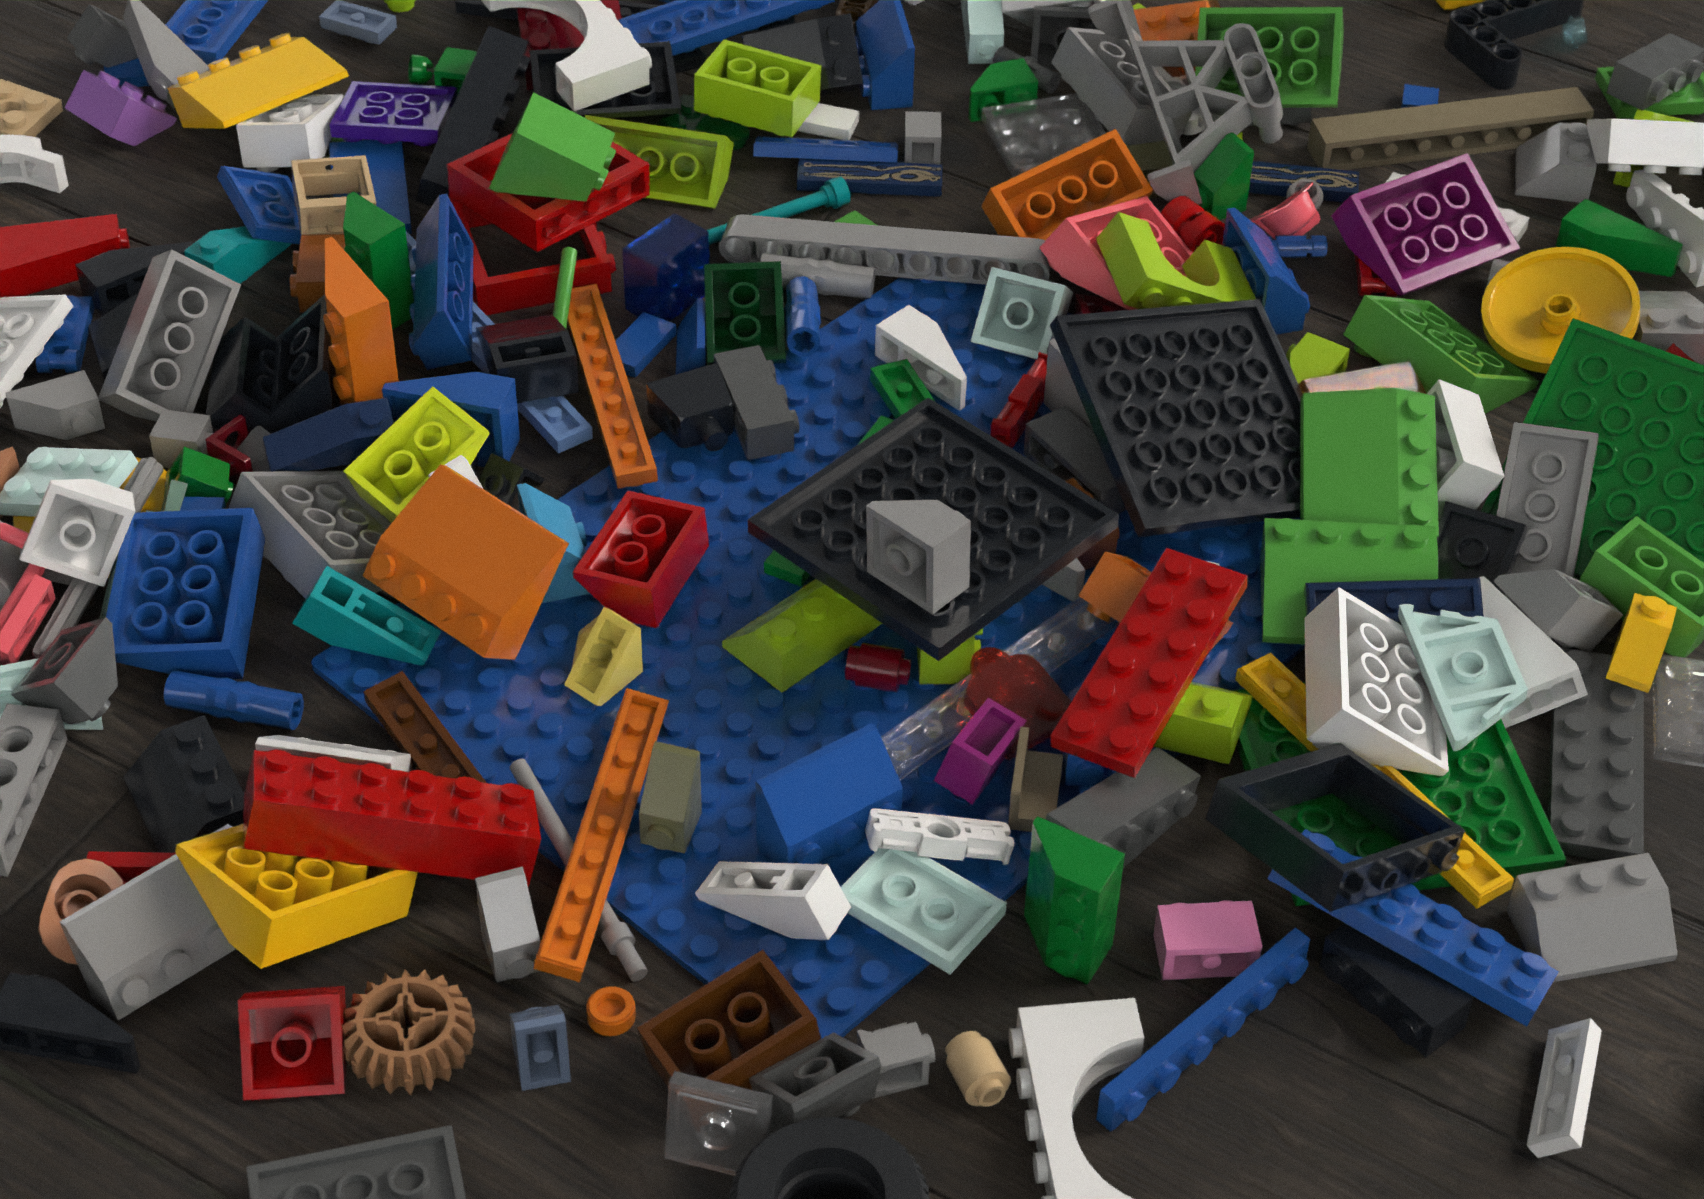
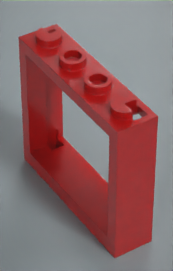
[447,133,650,252]
[449,193,616,315]

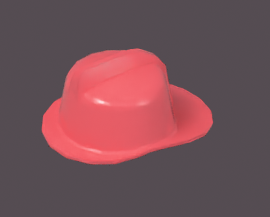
[1249,182,1321,239]

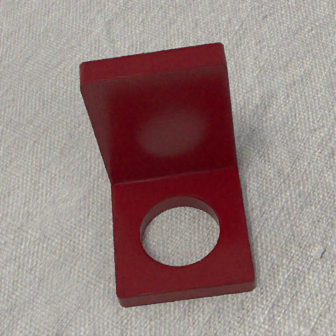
[205,415,253,485]

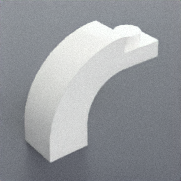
[0,135,69,193]

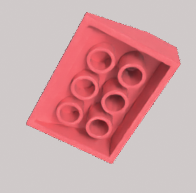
[1039,196,1192,310]

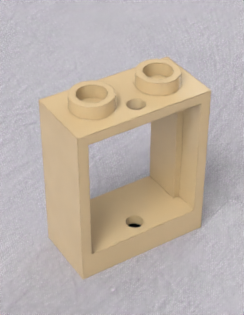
[291,155,377,235]

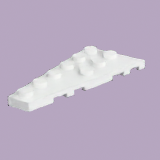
[0,294,73,408]

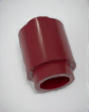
[845,642,912,693]

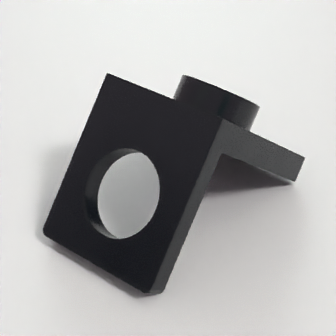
[478,453,545,506]

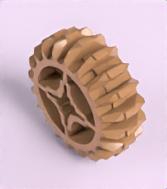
[342,969,476,1096]

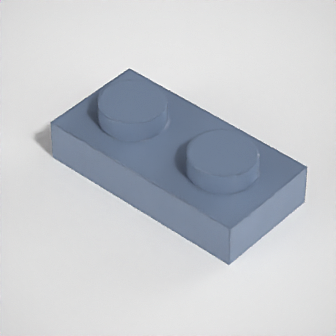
[319,0,397,45]

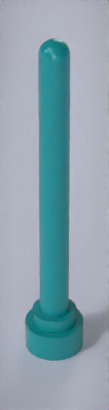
[686,176,851,250]

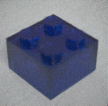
[622,213,710,321]

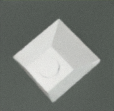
[19,479,135,587]

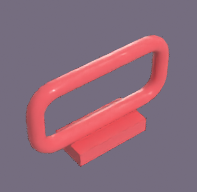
[0,522,56,665]

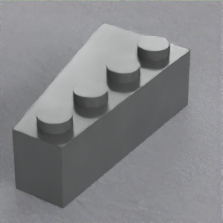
[1026,747,1201,886]

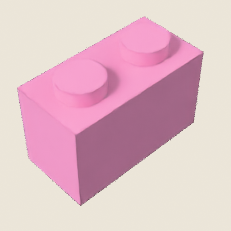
[1153,900,1262,980]

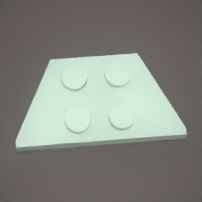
[1398,604,1528,751]

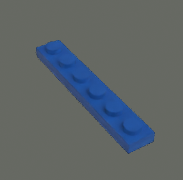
[1096,928,1310,1132]

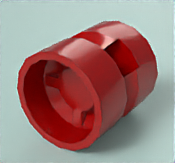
[1161,196,1225,253]

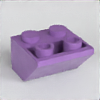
[65,70,177,146]

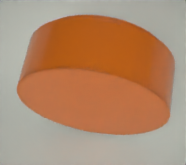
[586,987,636,1036]

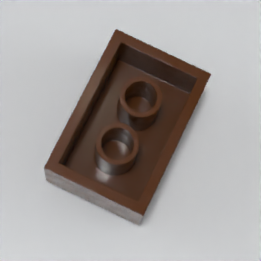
[637,949,821,1129]

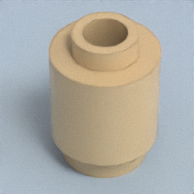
[946,1031,1011,1107]

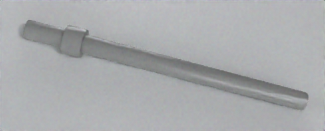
[510,759,648,981]

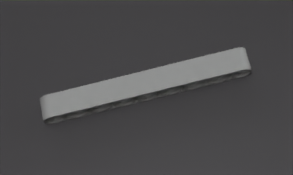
[719,214,1051,285]

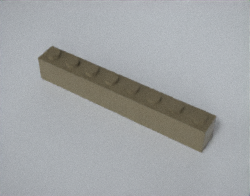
[1307,87,1594,170]

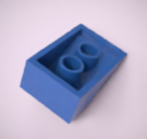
[382,372,520,467]

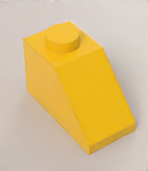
[1606,593,1677,693]

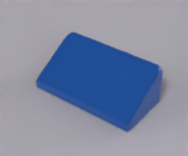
[676,299,707,375]

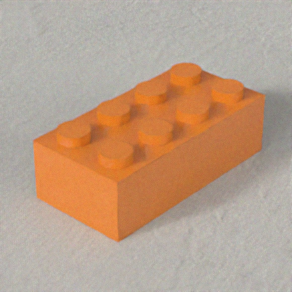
[981,129,1153,241]

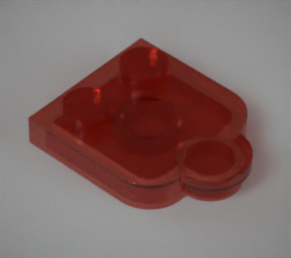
[963,647,1071,760]

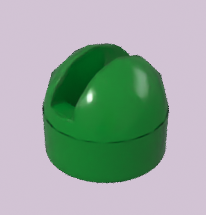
[408,54,434,83]

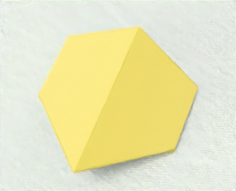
[564,607,643,706]

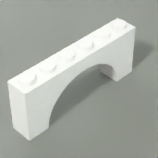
[481,0,652,111]
[1009,998,1144,1199]

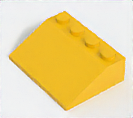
[167,33,349,129]
[175,824,418,969]

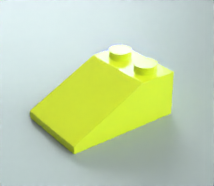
[343,387,489,523]

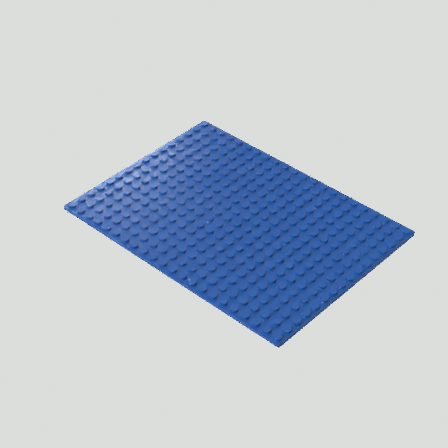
[311,277,1305,1039]

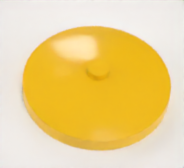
[1481,247,1640,374]

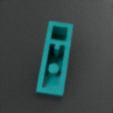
[184,226,292,284]
[292,566,441,666]

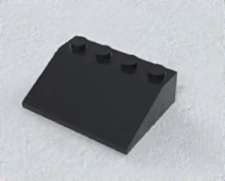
[530,41,681,118]

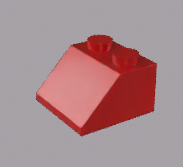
[238,986,347,1101]

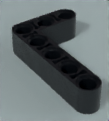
[1444,0,1585,90]

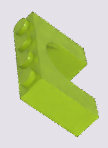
[1096,212,1256,309]

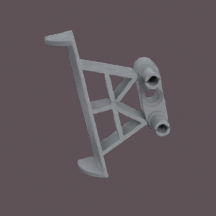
[1088,0,1283,205]

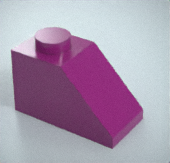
[934,697,1027,804]

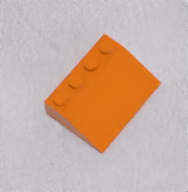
[323,237,399,406]
[362,464,569,660]

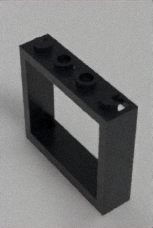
[1206,743,1465,912]

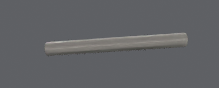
[32,457,163,658]

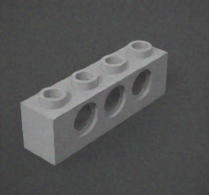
[0,704,67,877]

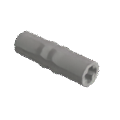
[760,253,876,299]

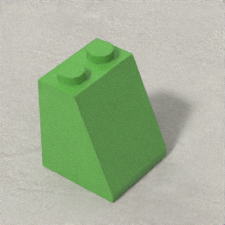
[489,92,616,202]

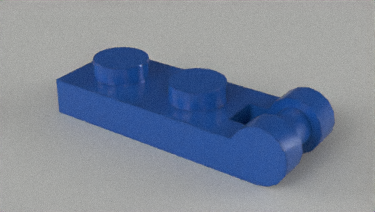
[36,295,95,374]

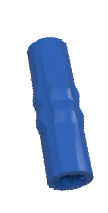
[784,276,821,357]
[164,670,304,730]

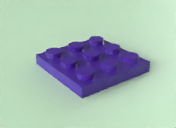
[330,81,457,146]

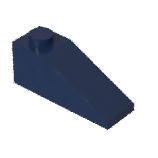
[263,398,394,472]

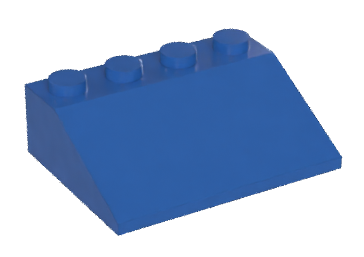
[106,508,266,679]

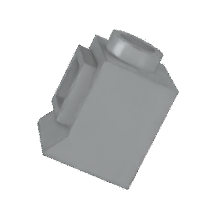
[857,1022,935,1099]

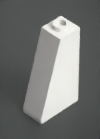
[1479,576,1588,728]

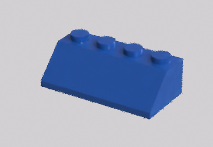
[409,193,474,370]

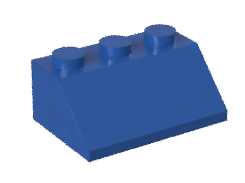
[855,0,915,110]
[1222,208,1310,335]
[756,723,903,864]

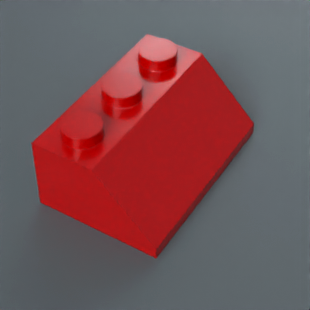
[573,490,709,628]

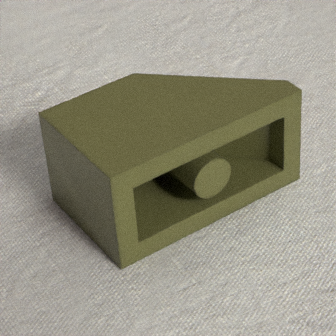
[639,741,702,853]

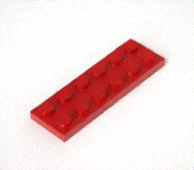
[1051,548,1248,778]

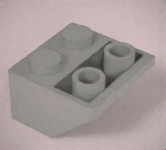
[1494,569,1623,652]

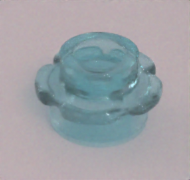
[1562,15,1587,49]

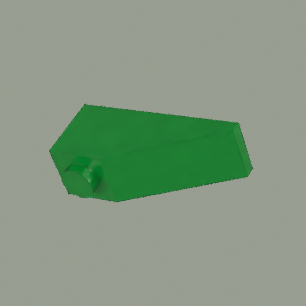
[1556,198,1683,277]

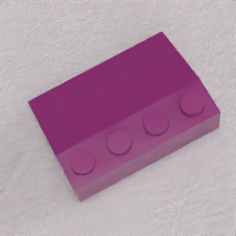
[1331,153,1520,296]

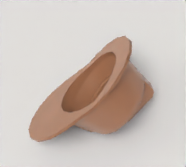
[39,859,123,965]

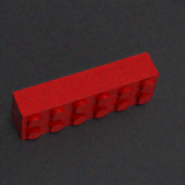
[243,750,541,887]

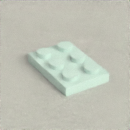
[0,447,139,517]
[841,848,1006,974]

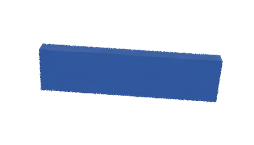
[753,137,898,163]

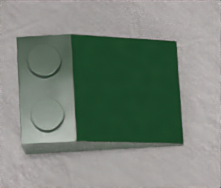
[704,261,786,365]

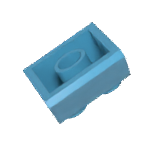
[517,483,590,603]

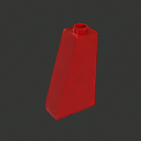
[0,214,130,297]

